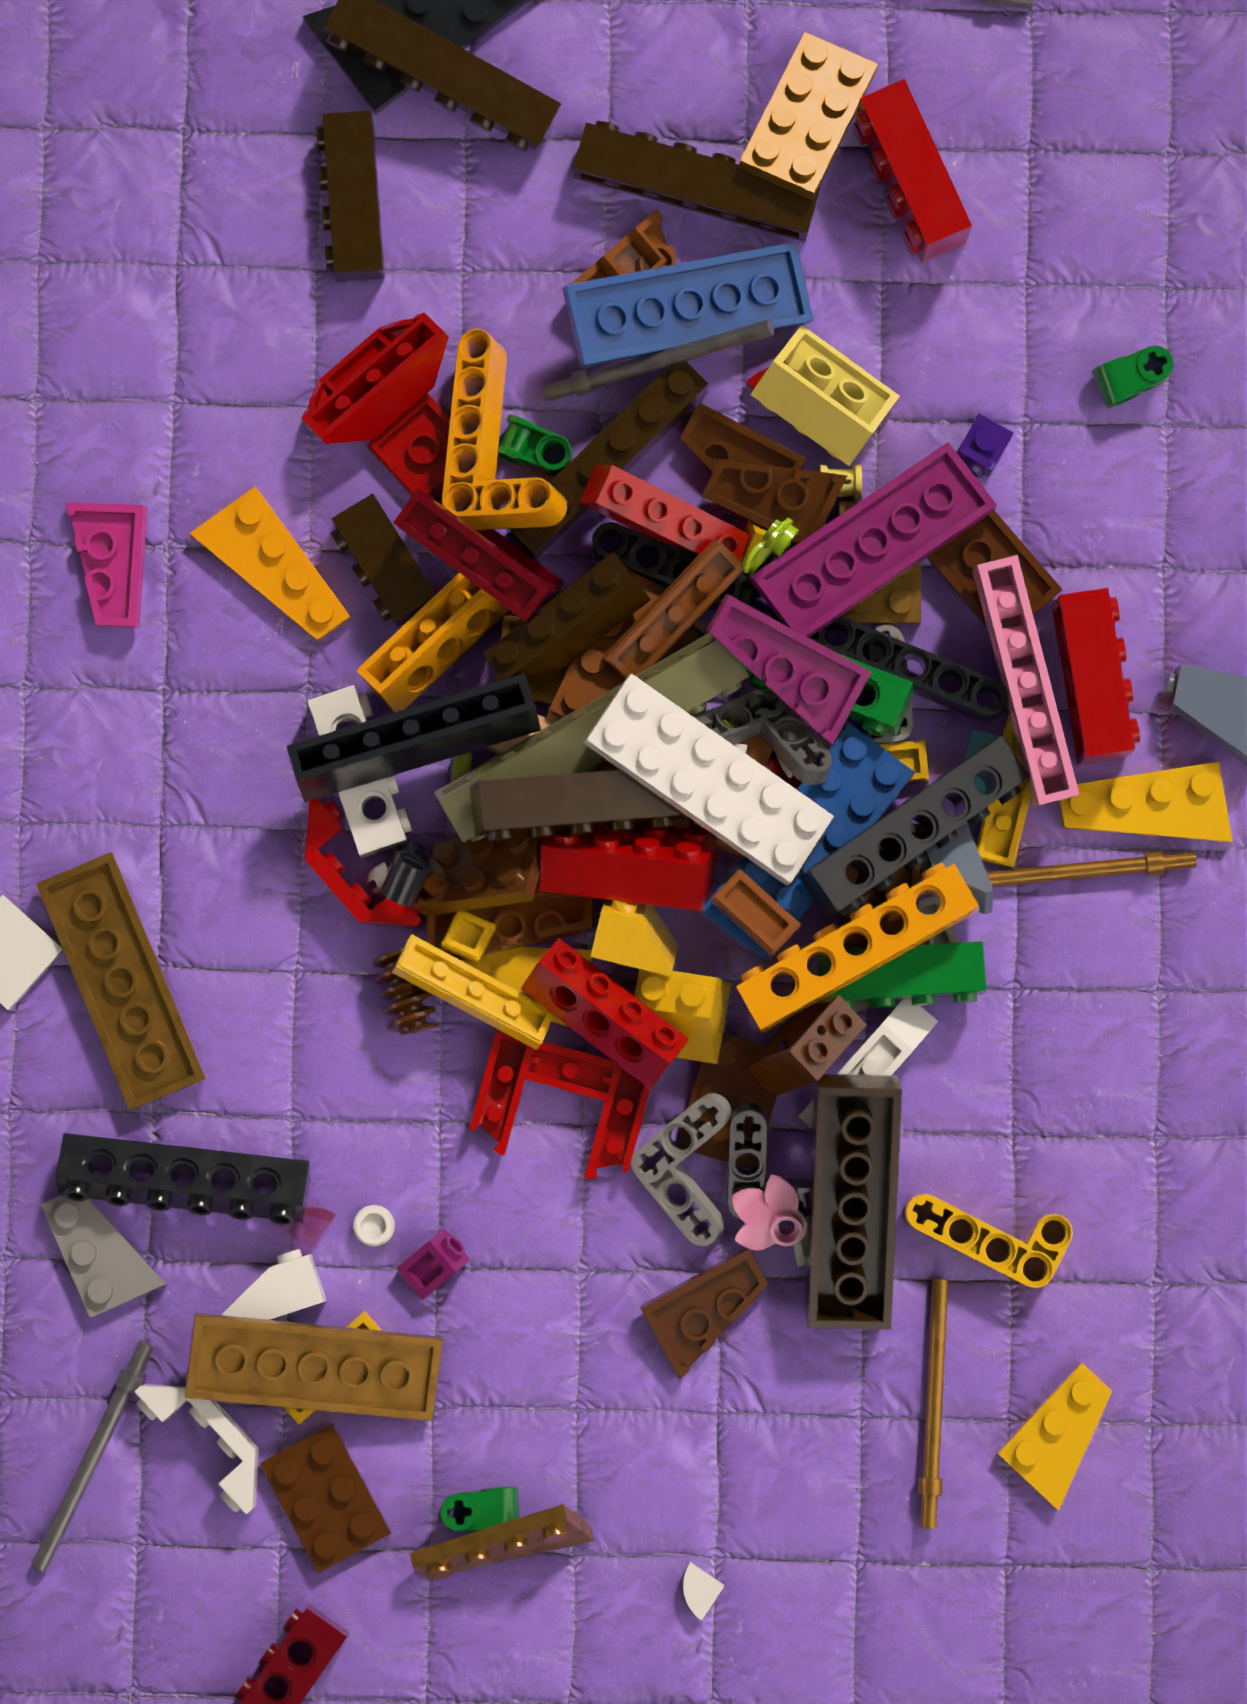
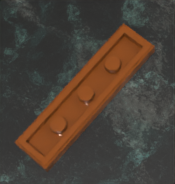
[602,538,743,679]

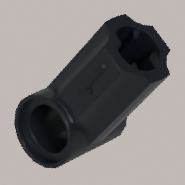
[381,841,432,907]

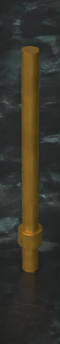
[986,851,1197,887]
[918,1279,949,1529]

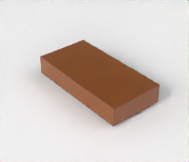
[711,869,801,957]

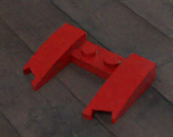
[469,1029,650,1179]

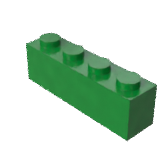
[817,941,987,1009]

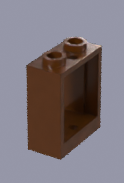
[745,995,867,1097]

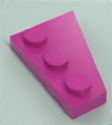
[65,503,148,628]

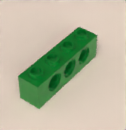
[743,652,915,737]

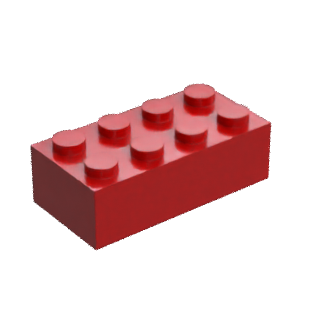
[853,79,972,263]
[1051,587,1140,766]
[539,823,718,911]

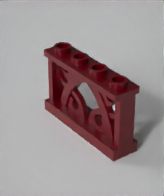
[393,487,564,621]

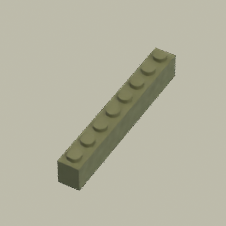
[434,633,749,843]

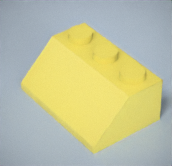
[750,325,900,466]

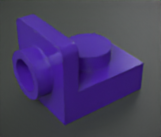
[956,413,1014,477]

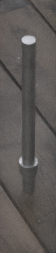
[544,319,774,401]
[31,1340,154,1572]

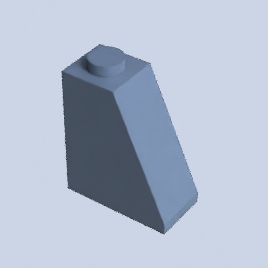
[1164,664,1247,765]

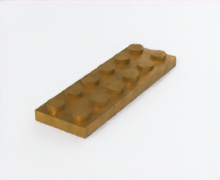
[36,852,207,1111]
[184,1313,443,1421]

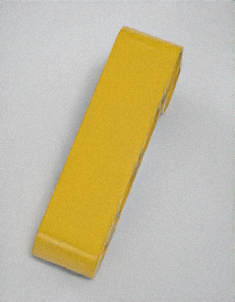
[903,1194,1073,1288]

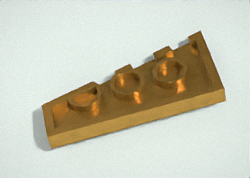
[410,1504,594,1580]

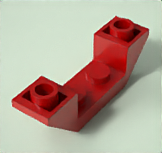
[305,799,424,928]

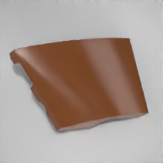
[571,209,676,284]

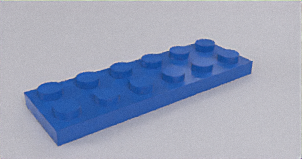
[562,242,814,368]
[700,723,915,964]

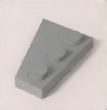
[41,1195,167,1318]

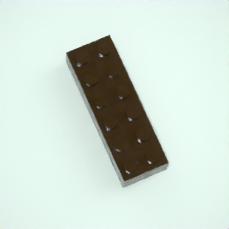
[805,1074,902,1330]

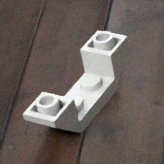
[798,999,938,1129]
[135,1384,259,1515]

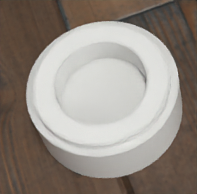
[353,1205,395,1246]

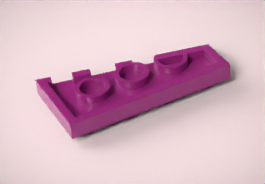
[706,594,871,745]

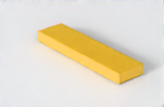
[976,712,1031,868]
[392,934,554,1050]

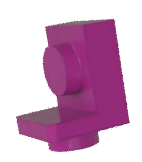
[396,1229,470,1300]

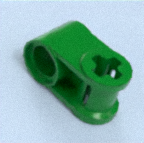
[1092,345,1174,408]
[498,414,574,477]
[441,1486,520,1531]

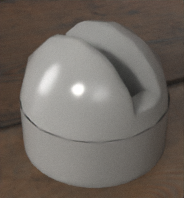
[367,861,390,897]

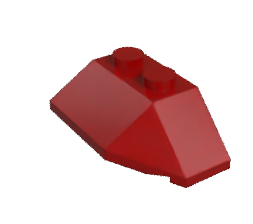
[301,312,449,444]

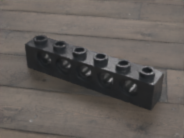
[798,736,1030,917]
[55,1133,310,1225]

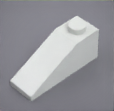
[222,1249,327,1320]

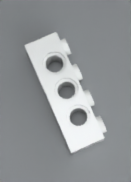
[307,685,412,858]

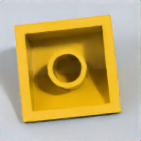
[590,899,678,977]
[634,969,731,1064]

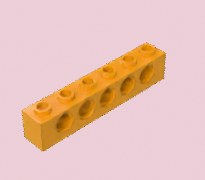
[736,863,979,1033]

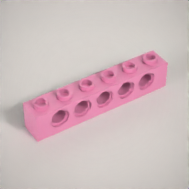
[972,555,1079,807]

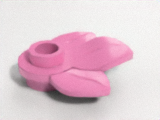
[732,1175,807,1250]

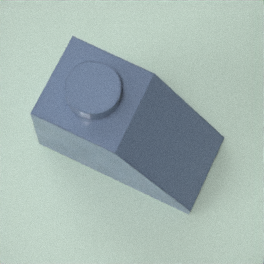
[920,824,994,914]

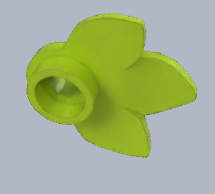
[742,517,799,580]

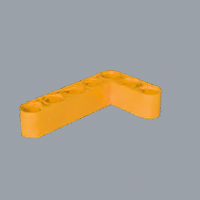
[442,328,567,530]

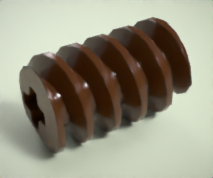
[372,949,440,1035]

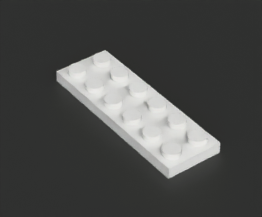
[583,673,834,886]

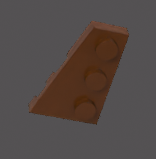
[702,459,848,543]
[639,1248,769,1380]

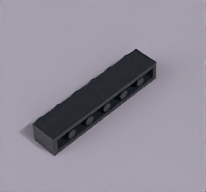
[286,673,541,802]

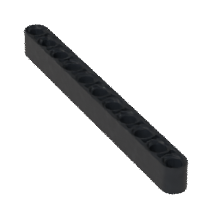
[592,522,1007,722]

